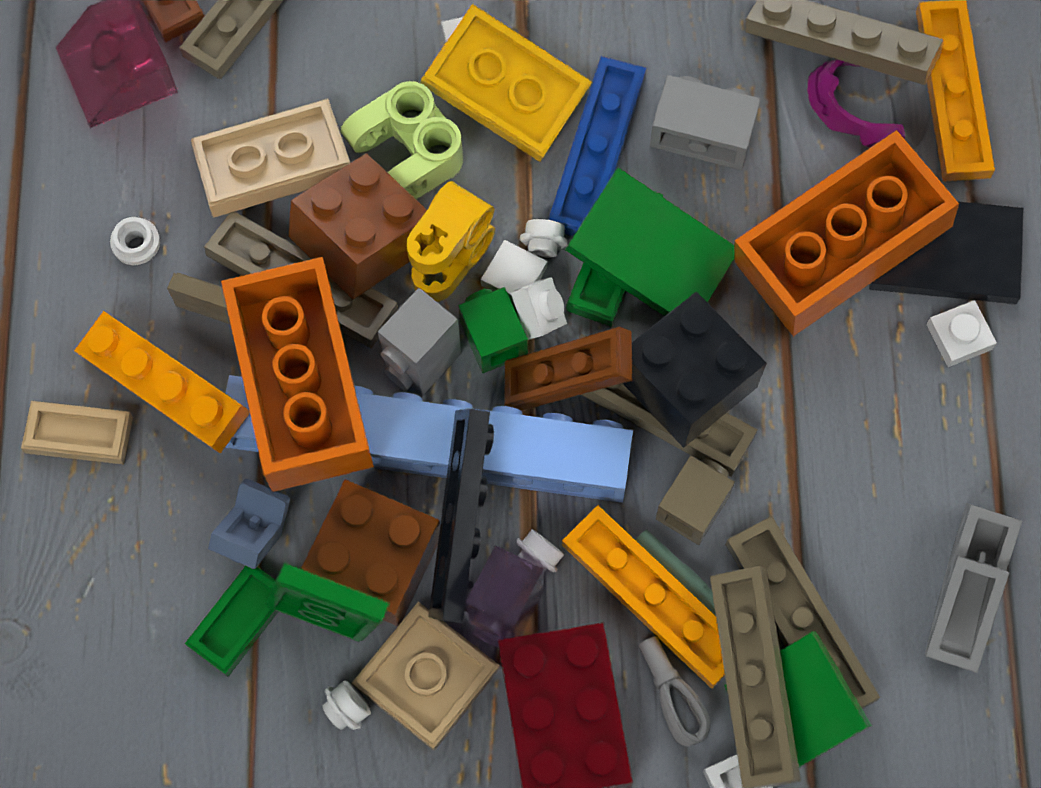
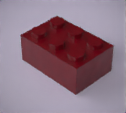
[498,622,633,788]

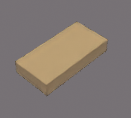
[21,401,133,465]

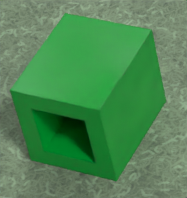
[458,287,528,374]

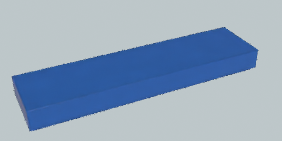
[548,56,646,236]

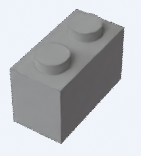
[650,75,761,170]
[378,288,462,396]

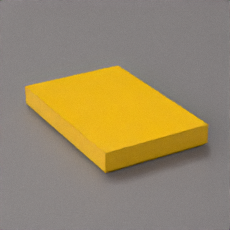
[420,4,592,162]

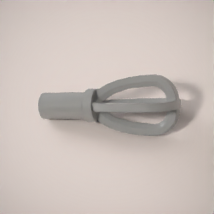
[639,636,710,746]

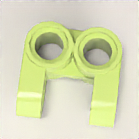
[340,81,463,200]

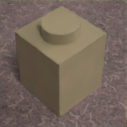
[655,455,735,545]

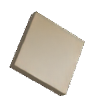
[352,602,500,751]

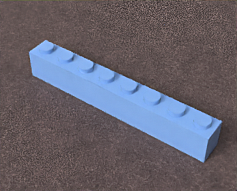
[225,375,633,503]

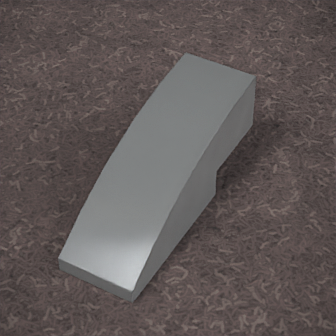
[925,503,1022,673]

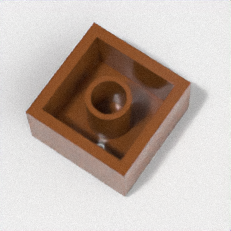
[289,153,427,299]
[301,479,440,626]

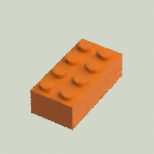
[734,130,959,337]
[221,257,374,492]

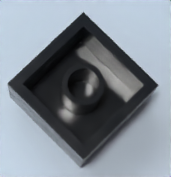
[622,292,767,448]

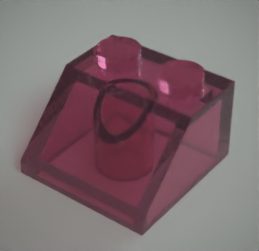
[55,0,178,128]

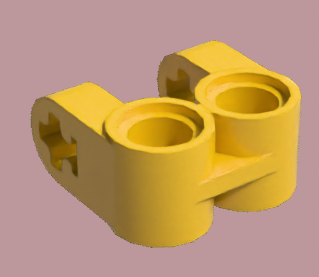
[407,181,495,302]

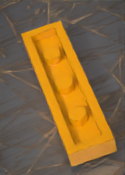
[916,0,995,182]
[74,311,250,454]
[562,505,725,689]

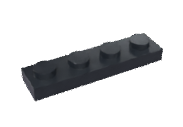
[428,409,494,623]

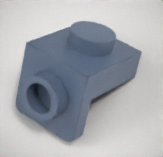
[208,479,290,569]

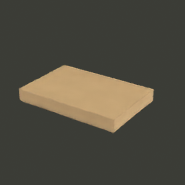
[191,99,350,218]

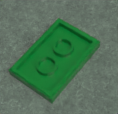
[565,167,735,316]
[265,563,389,642]

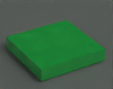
[724,632,872,768]

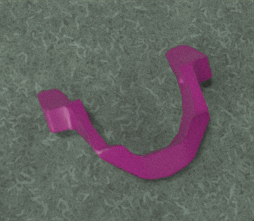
[807,59,905,148]

